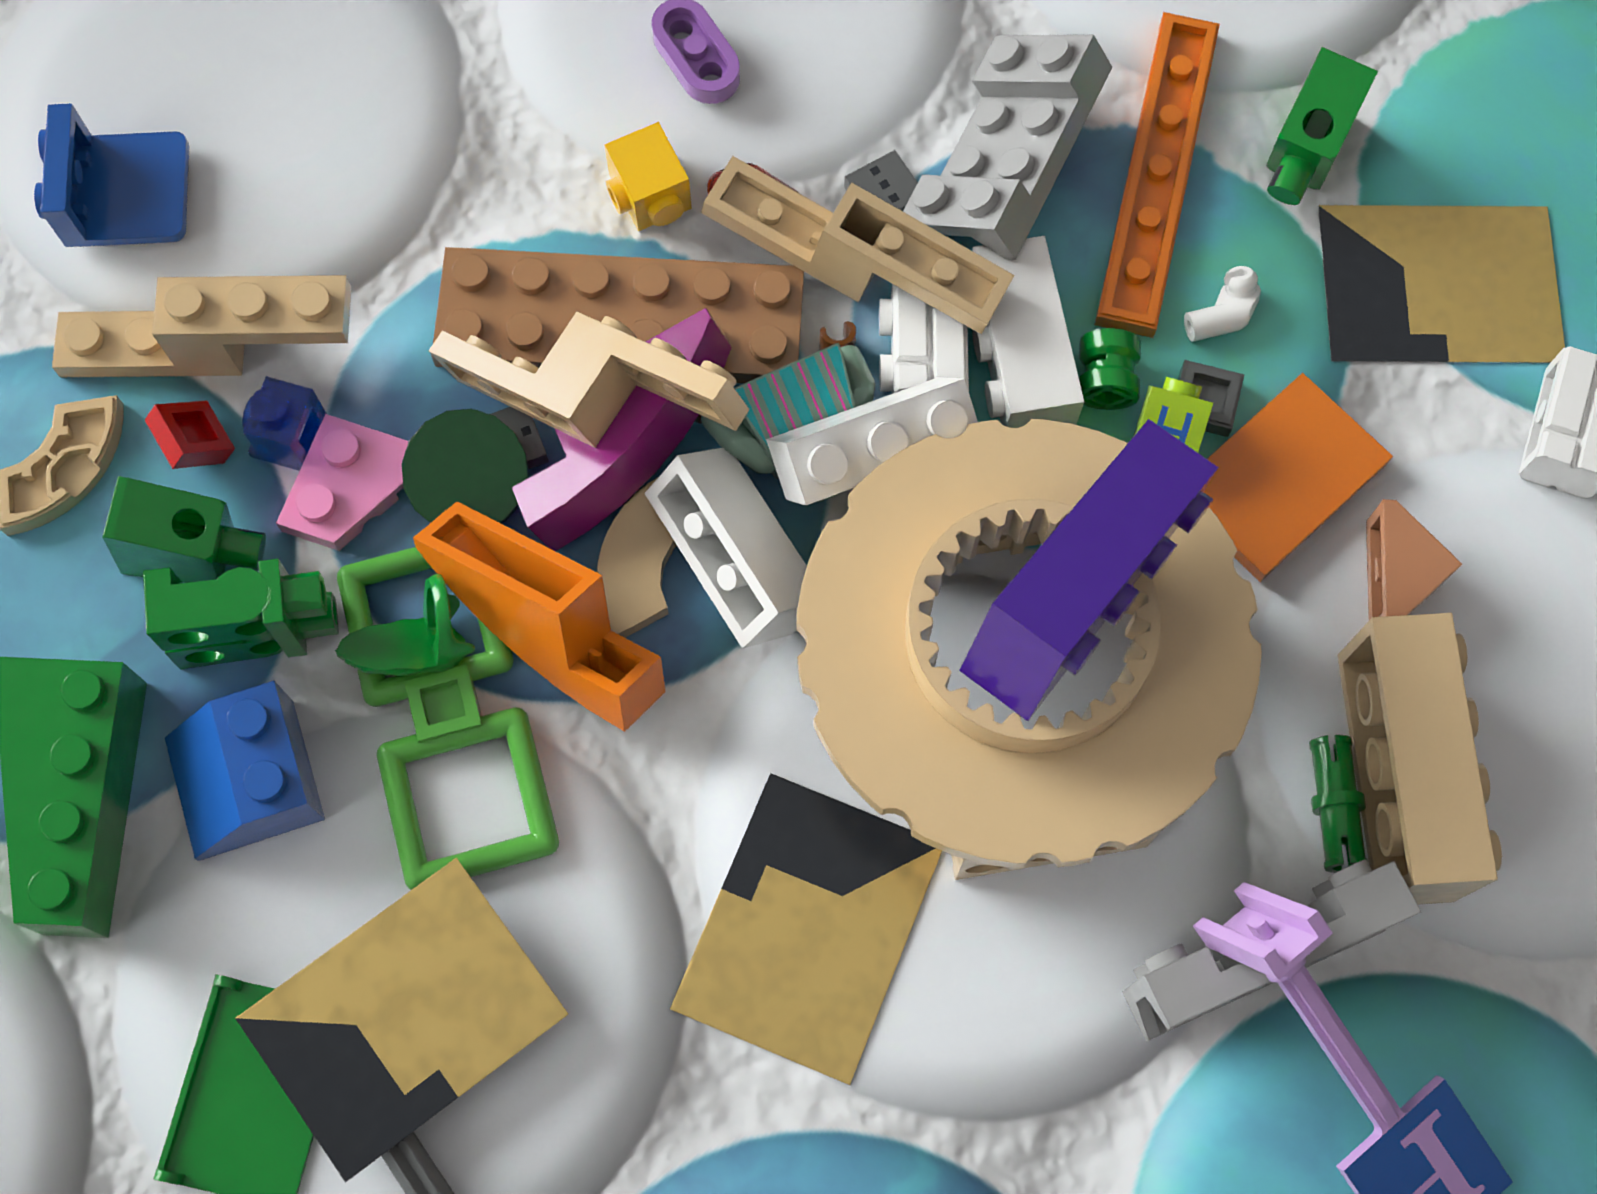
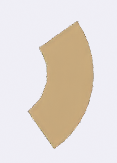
[0,395,124,536]
[597,477,677,638]

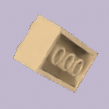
[1337,613,1502,905]

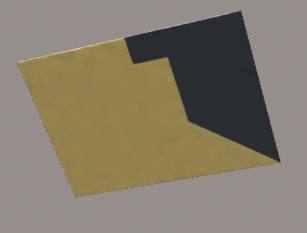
[1318,205,1565,363]
[670,773,942,1085]
[235,858,569,1183]

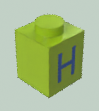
[1133,377,1213,453]

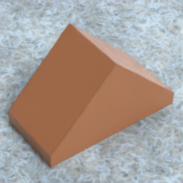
[1366,499,1462,620]

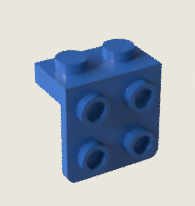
[34,103,189,247]

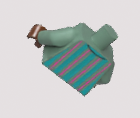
[694,321,875,502]

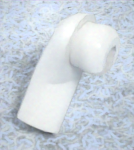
[1184,266,1261,342]

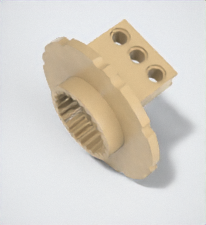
[796,419,1262,880]

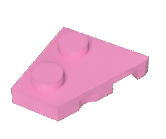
[276,414,409,551]

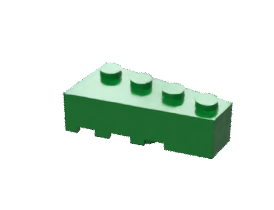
[0,657,147,938]

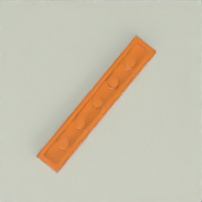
[1094,12,1220,338]

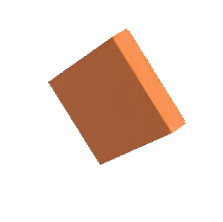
[1204,372,1393,582]

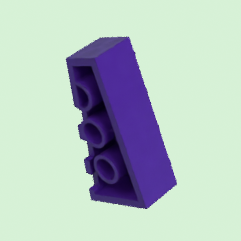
[959,419,1219,721]

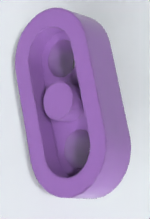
[651,0,740,104]

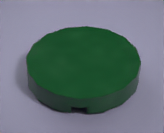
[401,408,529,524]

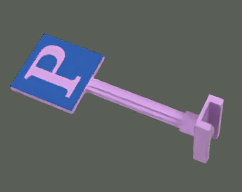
[1193,882,1513,1194]

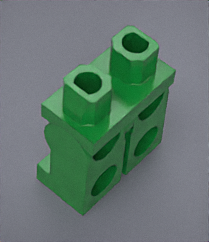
[143,558,339,670]

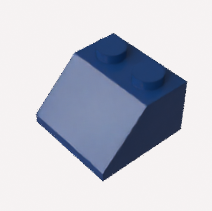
[165,681,325,861]

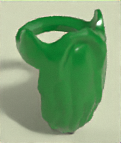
[335,574,475,676]

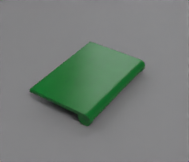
[153,974,314,1194]

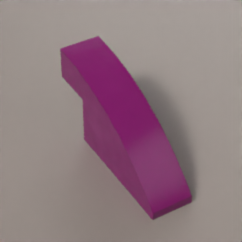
[512,308,732,551]

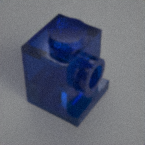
[242,376,327,471]

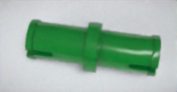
[1309,735,1368,873]

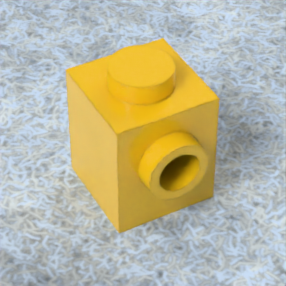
[604,122,692,232]

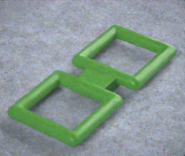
[337,547,559,890]

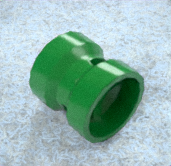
[1079,328,1141,410]

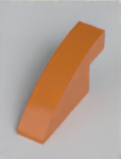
[413,501,666,732]

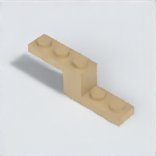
[701,156,1015,334]
[52,275,351,378]
[429,312,749,448]

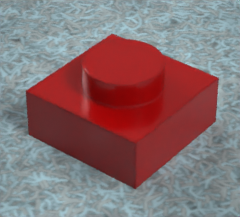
[145,400,235,469]

